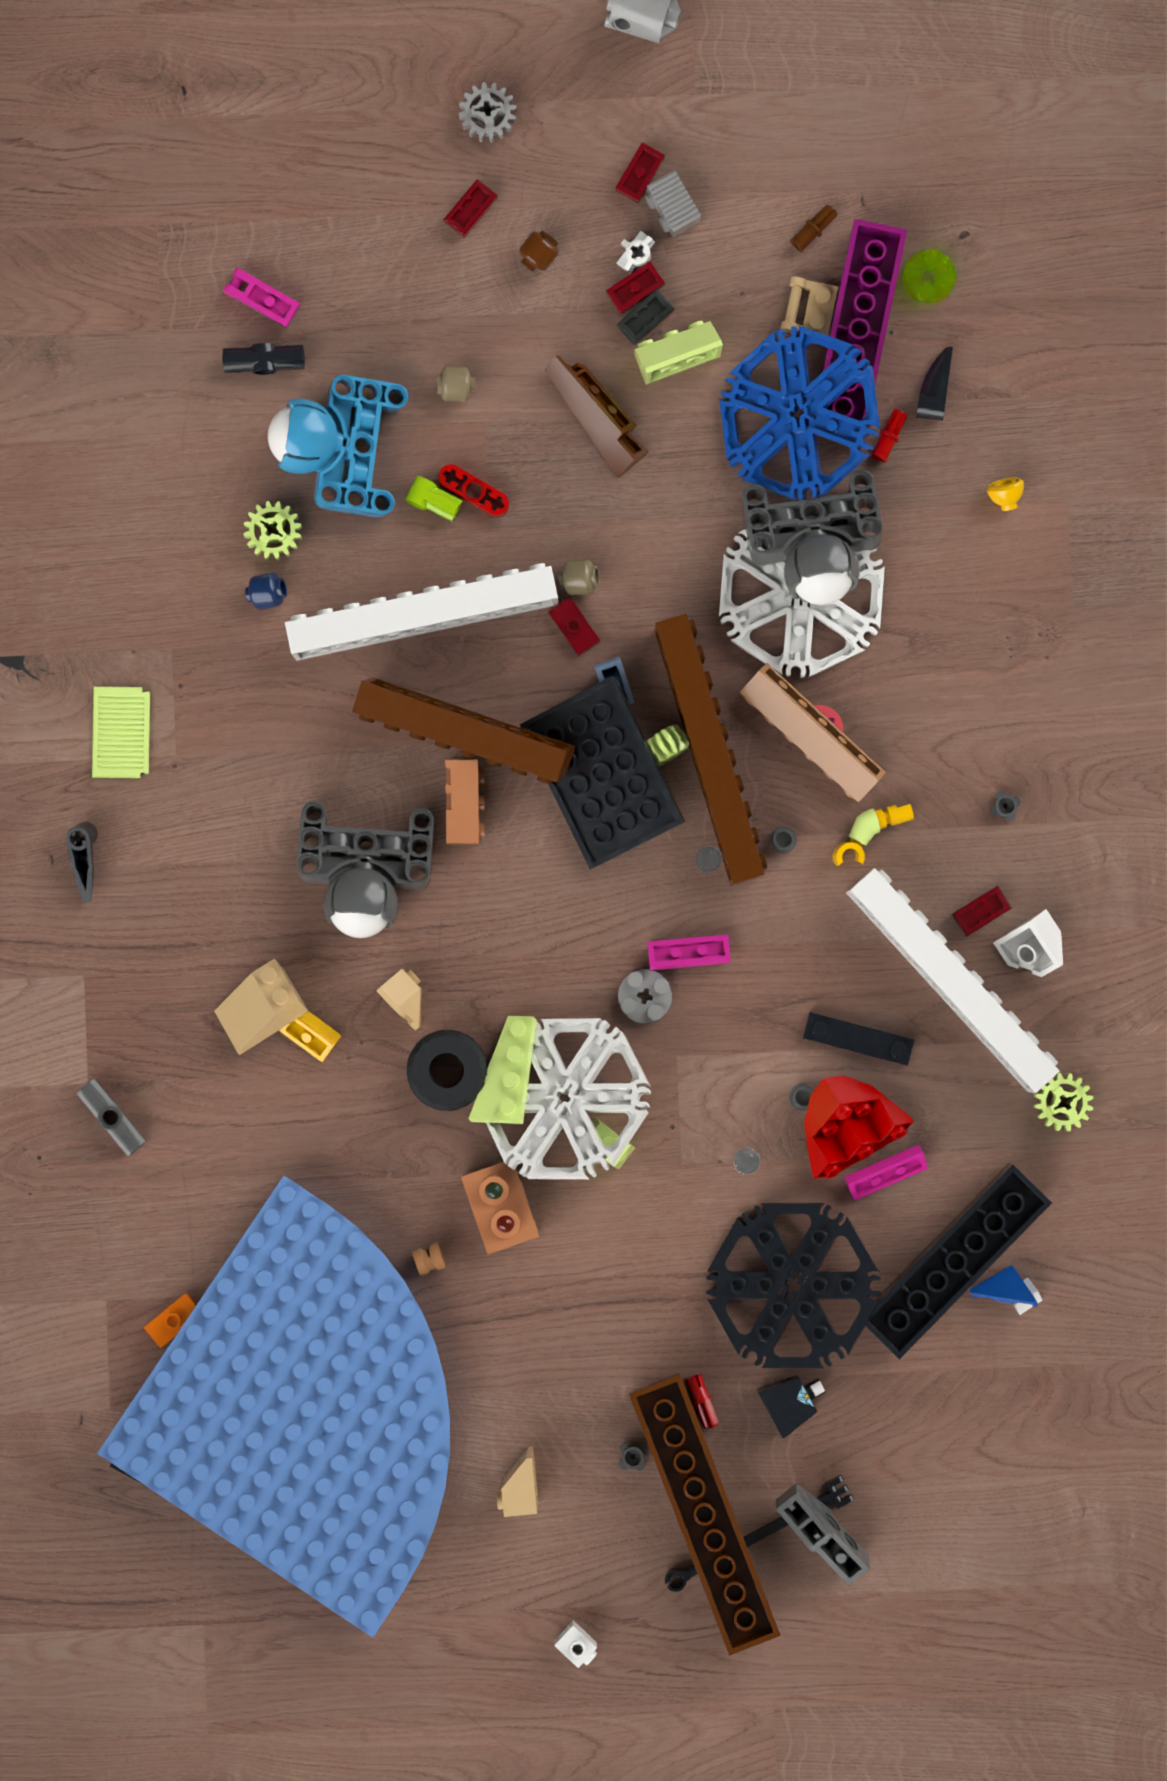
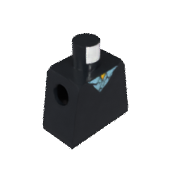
[756,1375,826,1438]

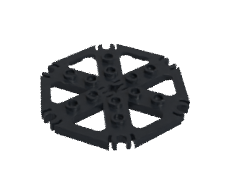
[706,1203,881,1369]

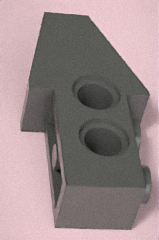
[776,1483,870,1585]

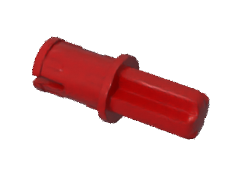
[871,409,907,463]
[685,1373,719,1429]

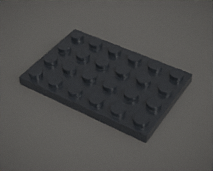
[519,676,685,869]

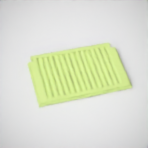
[92,687,150,778]

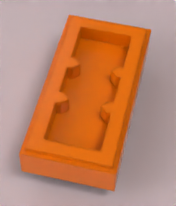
[143,1292,197,1349]

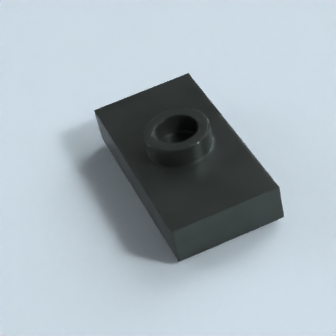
[617,289,674,346]

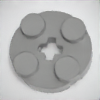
[618,969,672,1023]

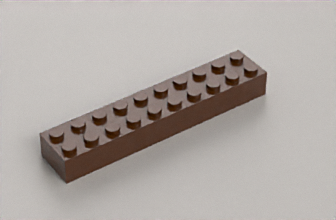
[654,614,768,886]
[629,1373,781,1656]

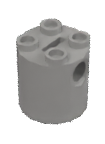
[604,0,681,44]

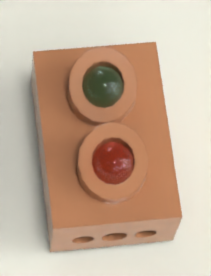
[461,1161,540,1255]

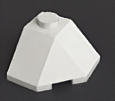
[993,909,1063,977]

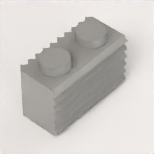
[645,170,701,237]

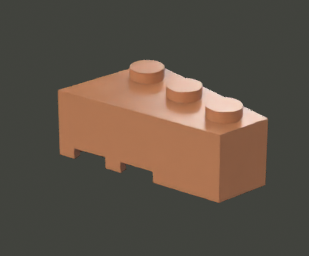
[445,760,485,845]

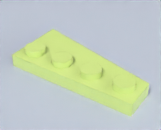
[468,1016,537,1124]

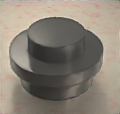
[770,826,797,854]
[789,1084,814,1111]

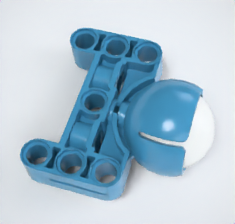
[268,375,408,518]

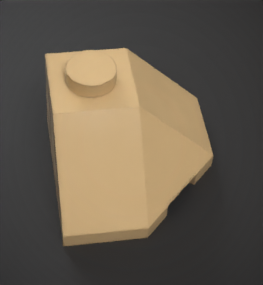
[377,969,422,1031]

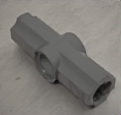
[76,1078,147,1156]

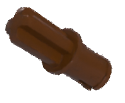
[790,205,838,252]

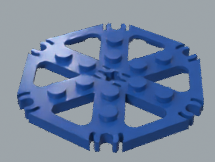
[719,326,880,501]

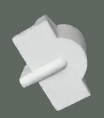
[616,231,655,274]

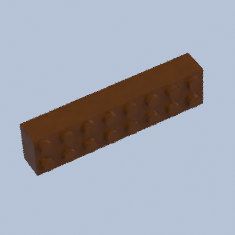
[352,677,576,785]

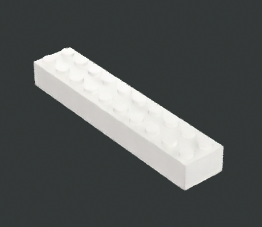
[285,563,558,661]
[846,868,1060,1093]

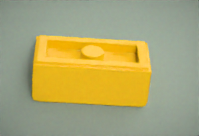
[279,1012,341,1062]

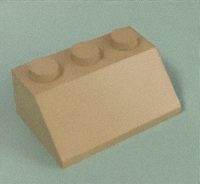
[497,1446,538,1517]

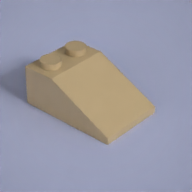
[214,958,309,1055]

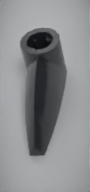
[916,347,953,421]
[66,822,98,902]

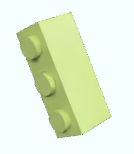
[634,321,723,385]

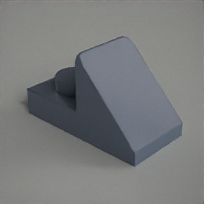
[594,657,635,705]

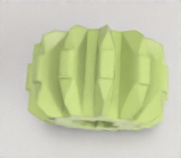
[646,725,689,766]

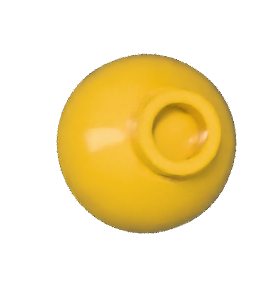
[986,477,1024,511]

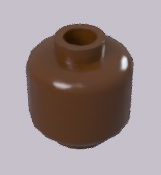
[519,230,559,271]

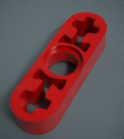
[439,464,509,518]

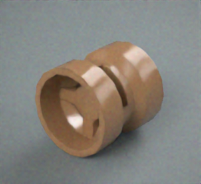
[412,1242,447,1276]

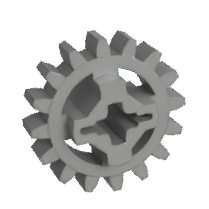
[459,82,517,143]

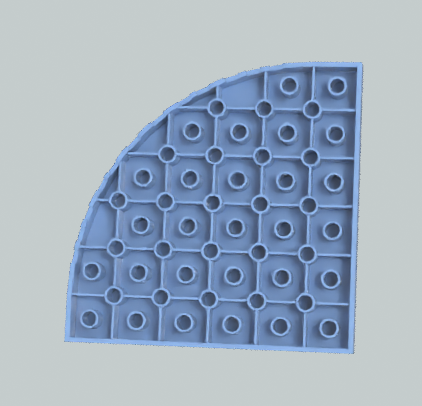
[97,1176,450,1637]

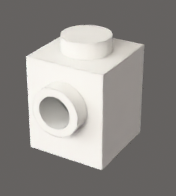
[554,1620,597,1668]

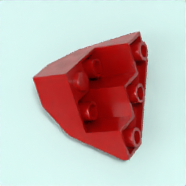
[804,1075,914,1179]

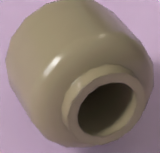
[436,366,475,402]
[559,559,600,595]

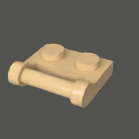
[781,277,838,336]

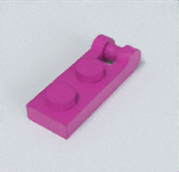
[222,267,300,328]

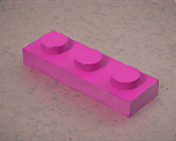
[647,934,731,971]
[844,1144,928,1201]

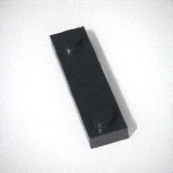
[803,1012,914,1066]

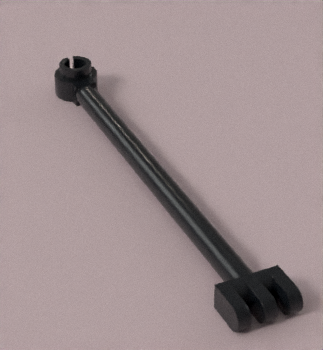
[664,1475,854,1592]

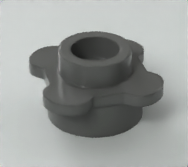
[990,791,1021,822]
[619,1442,647,1471]

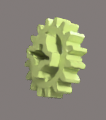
[243,501,302,560]
[1033,1073,1094,1131]

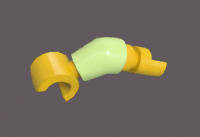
[832,804,914,866]

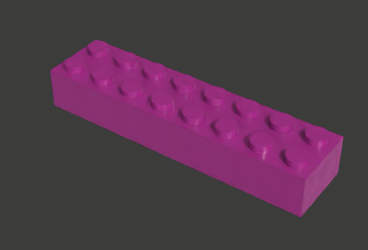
[816,219,907,437]

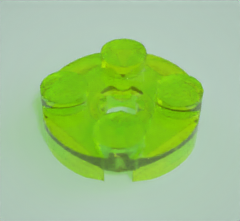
[902,249,956,304]

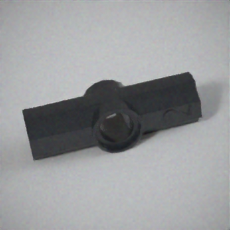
[222,343,305,375]

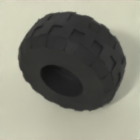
[407,1030,488,1111]

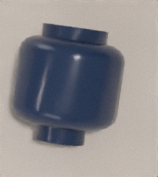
[245,572,287,610]

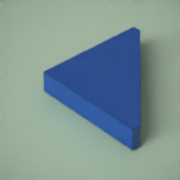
[969,1265,1038,1307]

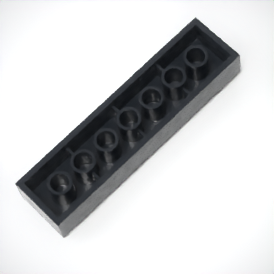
[866,1163,1052,1360]

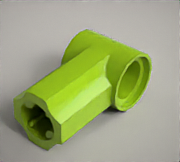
[405,476,462,522]

